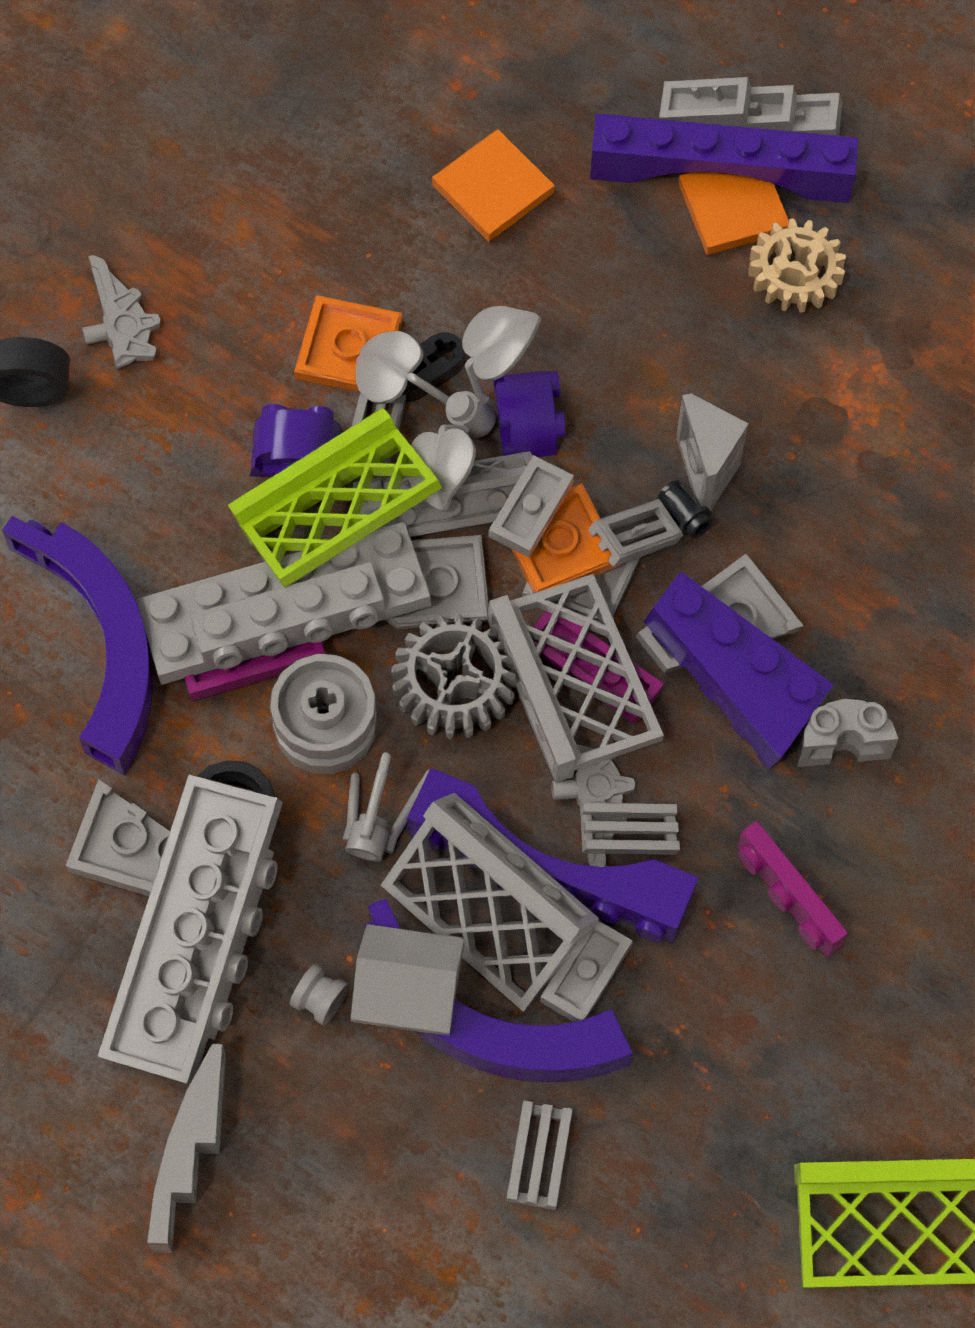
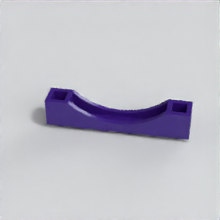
[590,114,858,203]
[407,768,699,943]

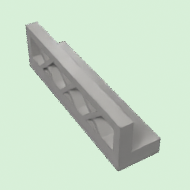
[352,451,532,537]

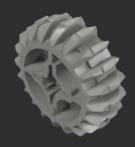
[391,613,518,740]

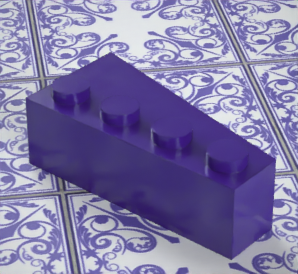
[643,571,834,770]

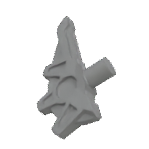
[82,255,160,369]
[551,743,635,867]

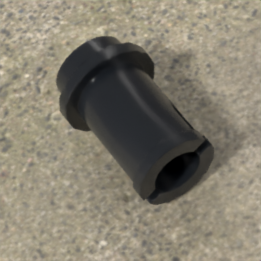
[657,480,713,539]

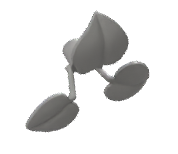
[356,306,541,512]

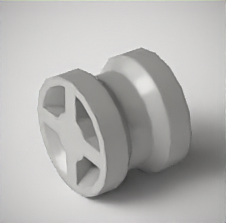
[290,963,350,1026]

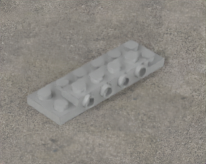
[136,522,432,685]
[97,775,283,1085]

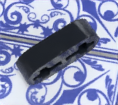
[402,332,465,402]

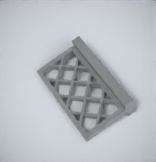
[488,574,664,783]
[381,793,599,1012]

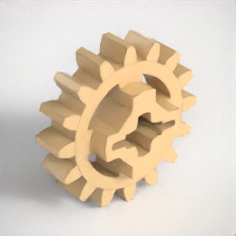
[748,218,846,313]

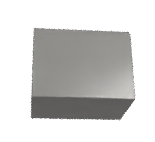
[676,393,749,511]
[351,924,464,1036]

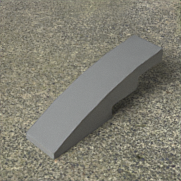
[659,77,843,136]
[147,1044,226,1253]

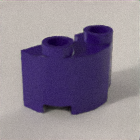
[493,371,565,457]
[249,404,343,477]

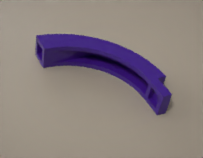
[2,516,153,776]
[364,898,633,1083]

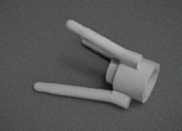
[342,752,429,862]

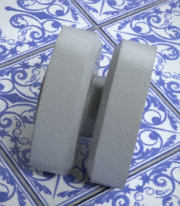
[270,654,377,775]

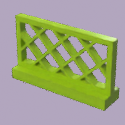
[228,408,442,588]
[794,1159,975,1288]

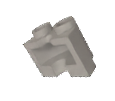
[797,699,898,767]

